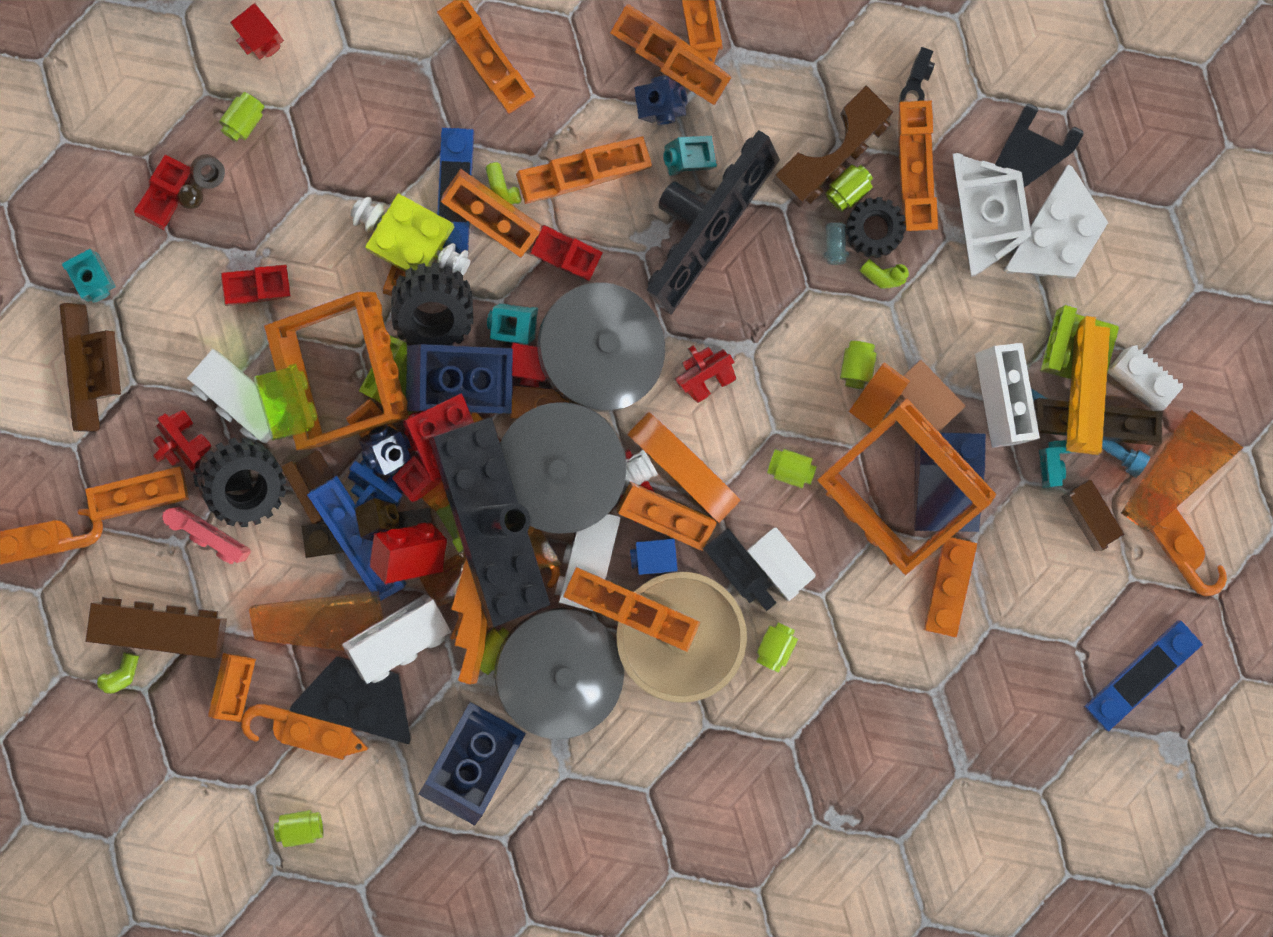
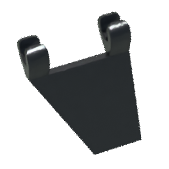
[995,103,1084,188]

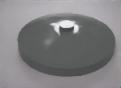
[537,283,665,412]
[500,402,627,533]
[494,608,624,739]

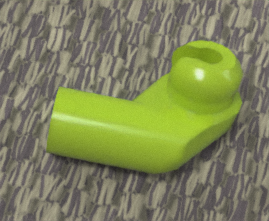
[485,162,522,204]
[859,259,909,289]
[97,652,139,694]

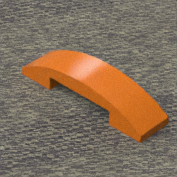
[437,0,535,114]
[898,100,938,232]
[627,412,741,523]

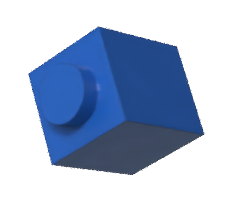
[630,539,678,575]

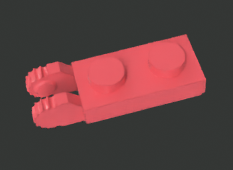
[162,506,251,564]

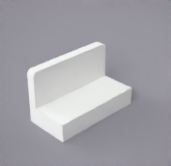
[747,528,816,601]

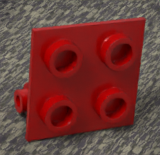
[404,393,474,481]

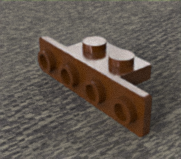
[59,303,121,432]

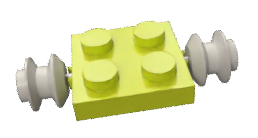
[351,193,470,275]

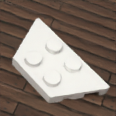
[953,153,1031,277]
[1003,165,1108,279]

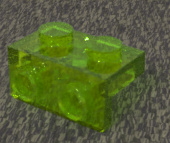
[254,363,317,441]

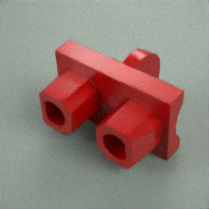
[674,345,737,403]
[153,410,212,472]

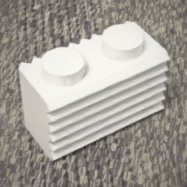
[1107,345,1183,411]

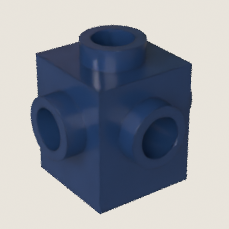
[634,76,688,125]
[358,425,411,475]

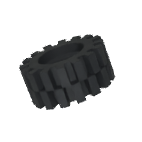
[846,197,906,258]

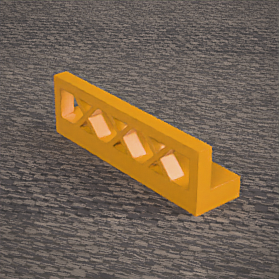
[1066,316,1110,455]

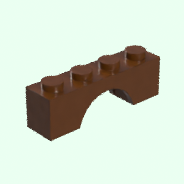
[773,85,893,208]

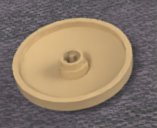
[616,572,747,703]

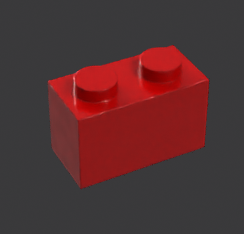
[370,523,447,584]

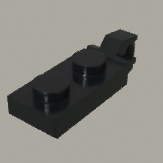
[703,528,777,611]

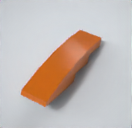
[610,4,732,105]
[516,136,652,204]
[451,558,487,685]
[563,567,701,652]

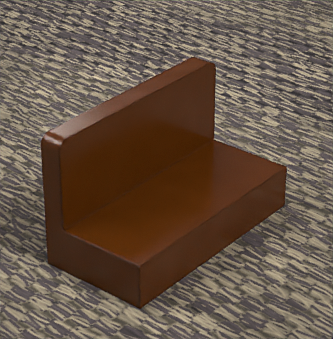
[281,451,335,524]
[1061,479,1125,551]

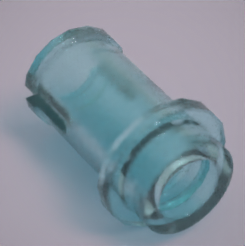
[824,223,849,265]

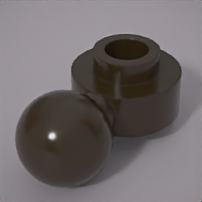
[177,154,225,209]

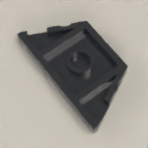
[289,656,412,744]

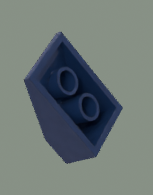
[406,344,513,414]
[914,433,986,532]
[418,702,526,826]

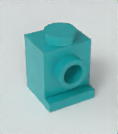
[62,249,116,303]
[487,303,538,345]

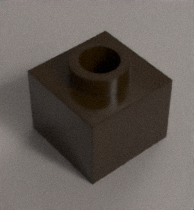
[355,498,400,541]

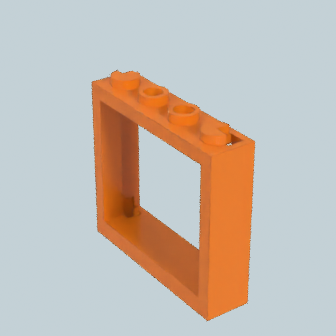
[264,292,409,450]
[817,398,997,576]

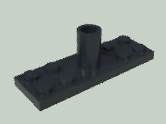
[646,130,780,315]
[429,417,550,627]

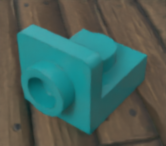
[663,135,717,176]
[1039,440,1075,488]

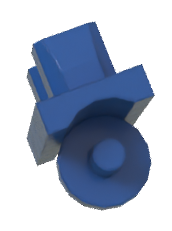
[347,460,403,509]

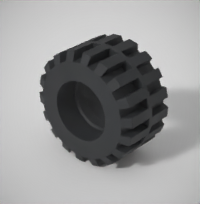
[391,263,474,346]
[197,438,286,527]

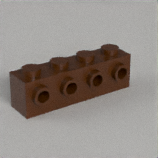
[85,597,227,658]

